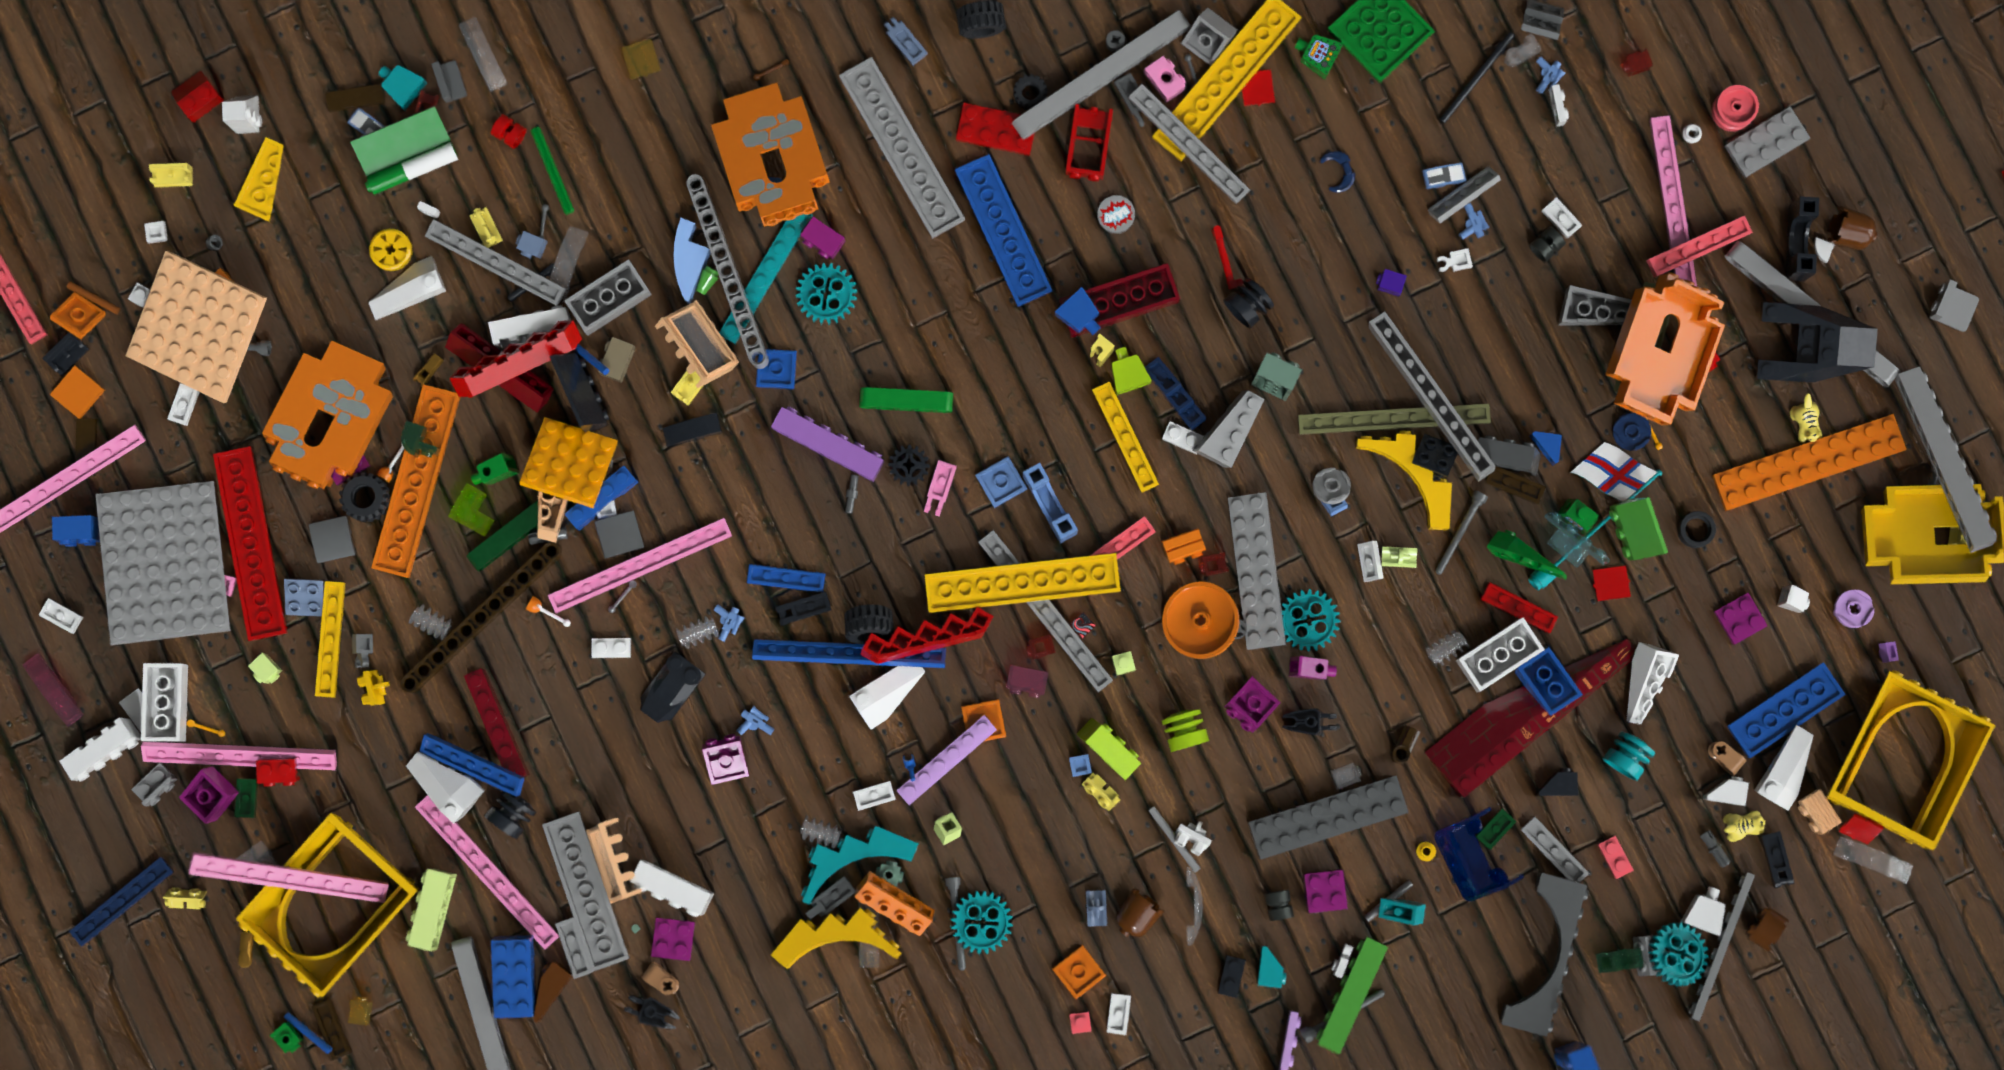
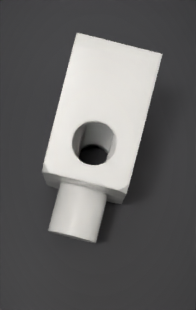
[1681,887,1725,936]

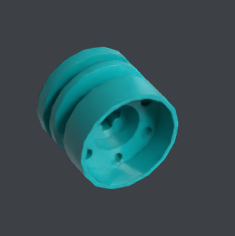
[1603,731,1656,781]

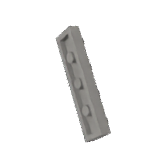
[1428,166,1501,223]
[1521,816,1589,883]

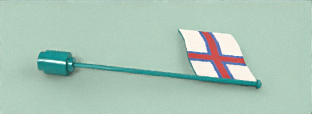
[1528,442,1662,591]

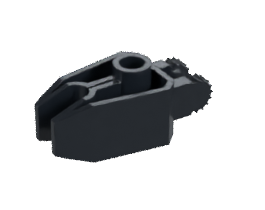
[1282,708,1337,736]
[623,995,680,1029]

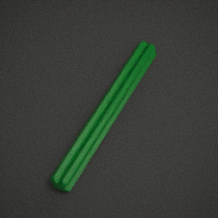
[530,127,574,215]

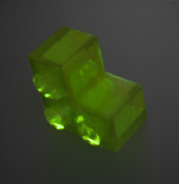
[448,483,494,537]

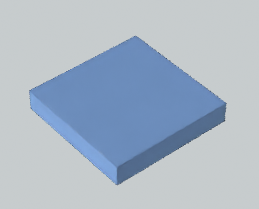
[975,456,1027,508]

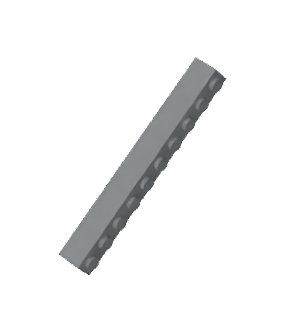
[1369,312,1496,482]
[1895,367,1997,553]

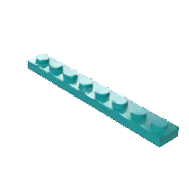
[719,213,813,344]

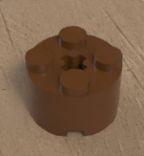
[1745,907,1789,952]

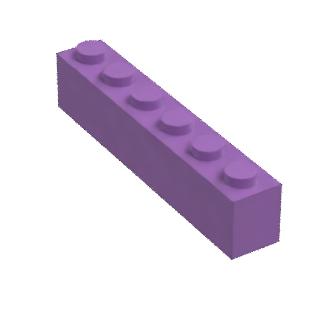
[771,407,884,482]

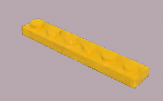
[1092,381,1159,493]
[315,581,346,698]

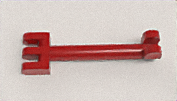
[1212,225,1243,290]

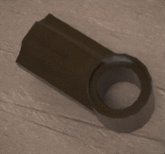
[1390,725,1420,764]

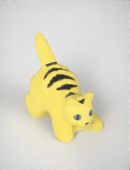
[1790,393,1822,443]
[1723,811,1765,842]

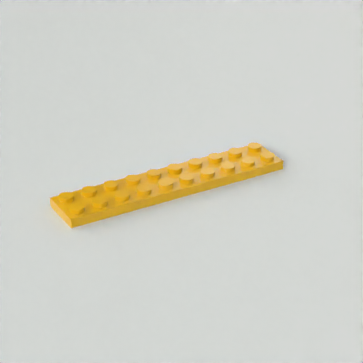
[1152,0,1302,161]
[925,553,1121,613]

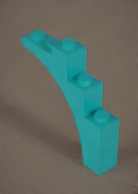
[801,826,919,904]

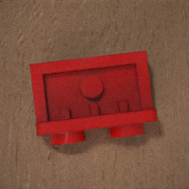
[256,758,300,787]

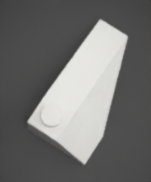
[368,256,446,320]
[1627,642,1679,724]
[849,666,925,730]
[1755,725,1813,810]
[406,752,485,824]

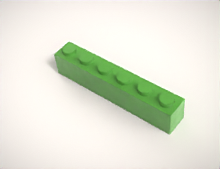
[1316,937,1388,1055]

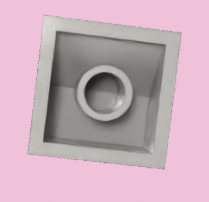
[1181,8,1238,66]

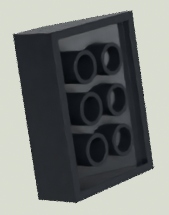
[550,353,610,432]

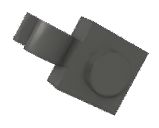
[352,634,373,668]

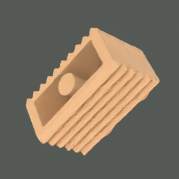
[1798,789,1842,834]

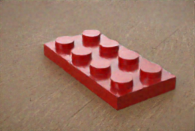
[956,103,1035,156]

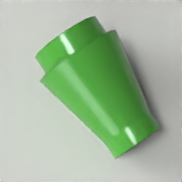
[695,265,719,295]

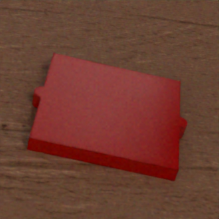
[1242,70,1275,106]
[1592,566,1631,601]
[1839,813,1884,845]

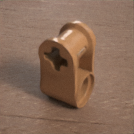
[1708,741,1747,776]
[641,961,679,995]

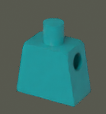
[378,65,427,111]

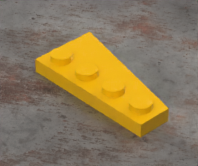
[234,137,284,222]

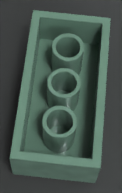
[1251,352,1302,401]

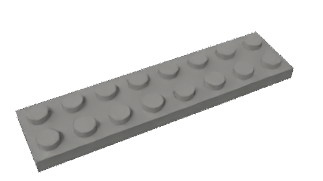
[1228,492,1286,650]
[542,812,630,972]

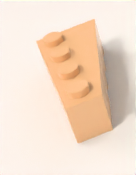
[537,491,568,543]

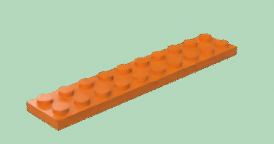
[371,384,460,579]
[1712,414,1907,511]

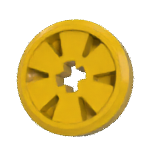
[369,229,412,271]

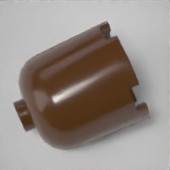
[1828,206,1877,250]
[1115,887,1164,937]

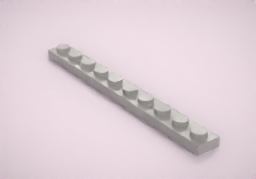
[978,530,1113,692]

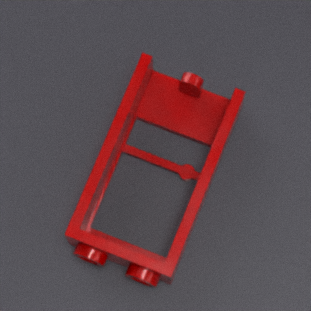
[1066,104,1113,182]

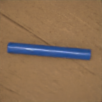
[574,344,609,375]
[284,1012,333,1054]

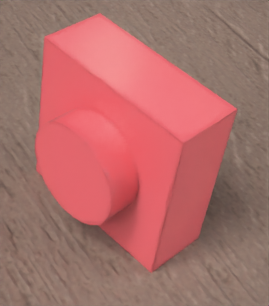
[1070,1012,1091,1034]

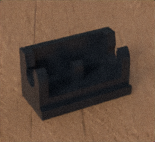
[42,332,90,376]

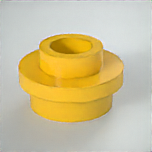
[1416,842,1436,861]

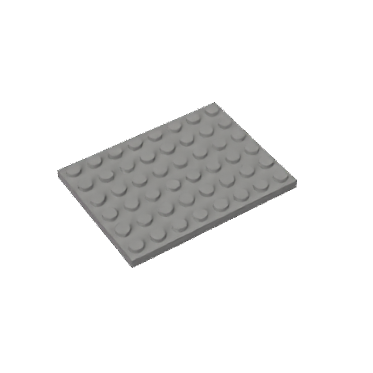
[96,481,230,645]

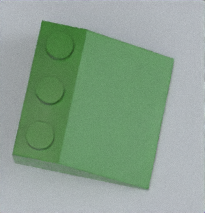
[1609,497,1668,560]

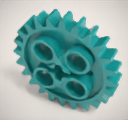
[795,263,857,325]
[1282,589,1341,652]
[950,891,1013,954]
[1648,922,1709,986]

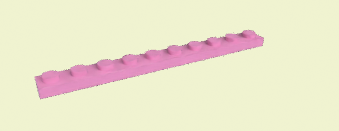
[1649,116,1697,286]
[0,424,146,533]
[548,518,732,613]
[141,742,337,770]
[415,795,560,949]
[189,853,389,903]

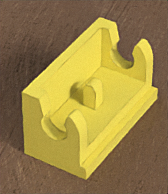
[149,163,193,187]
[1090,334,1115,367]
[671,371,703,406]

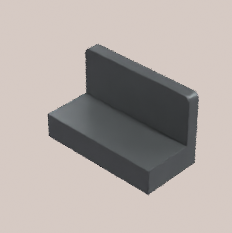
[431,61,467,103]

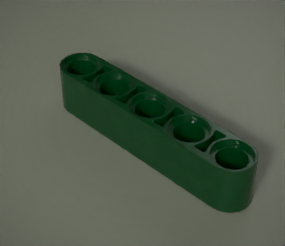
[466,501,538,572]

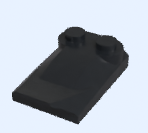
[640,651,706,723]

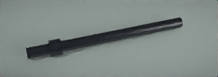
[1439,32,1515,124]

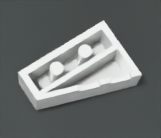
[222,96,262,134]

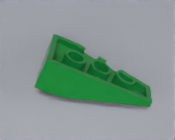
[1487,530,1567,580]

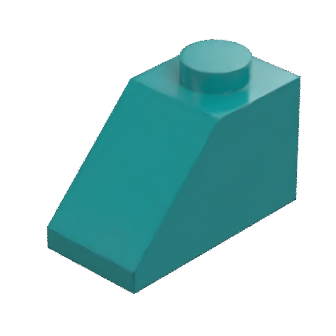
[1378,898,1426,925]
[1257,946,1286,988]

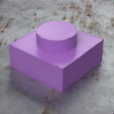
[1879,641,1899,663]

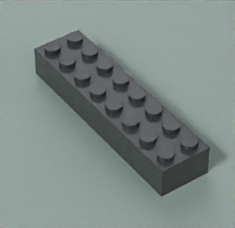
[1247,775,1409,860]

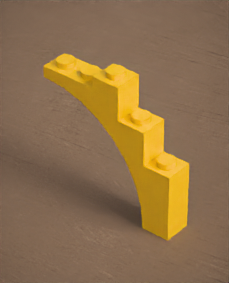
[1355,431,1452,530]
[771,908,902,969]

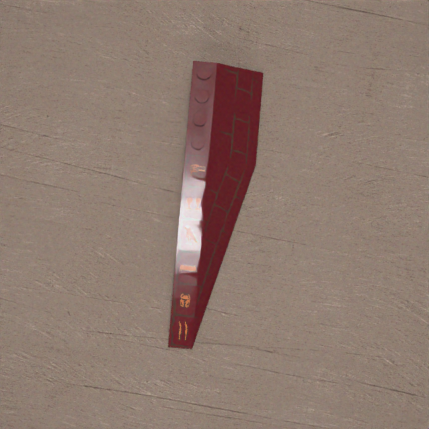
[1424,638,1636,798]

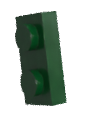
[235,779,258,818]
[1475,808,1517,850]

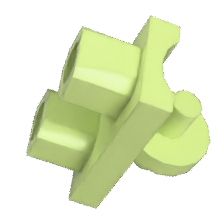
[1381,547,1417,568]

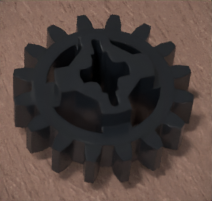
[888,445,930,487]

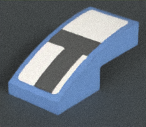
[347,108,385,135]
[1423,163,1466,189]

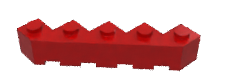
[449,320,582,398]
[860,607,994,664]

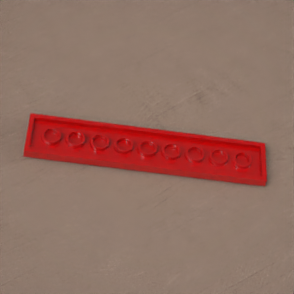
[213,446,288,641]

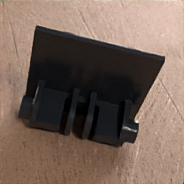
[1412,434,1458,481]

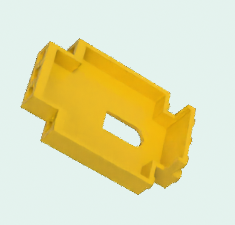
[1861,484,2004,584]

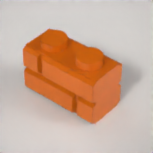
[1161,528,1206,566]

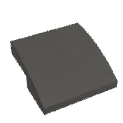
[1521,0,1564,40]
[594,511,644,559]
[309,515,356,563]

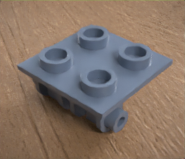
[284,579,325,616]

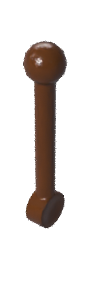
[753,59,789,81]

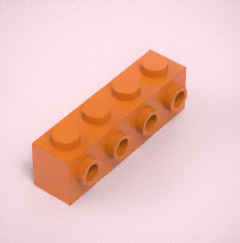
[855,871,934,936]

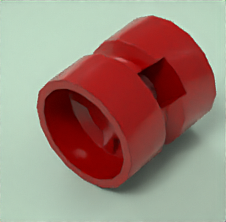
[491,114,527,149]

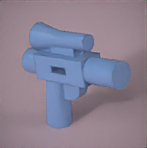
[1536,57,1565,94]
[1459,203,1490,240]
[714,604,744,642]
[737,706,775,735]

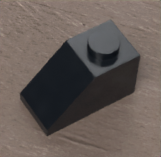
[1536,768,1578,796]

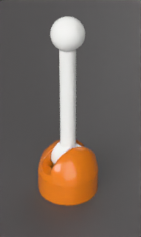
[376,440,407,483]
[526,596,571,627]

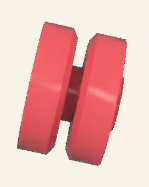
[1711,85,1759,132]

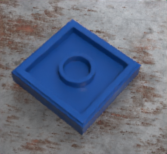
[756,349,797,389]

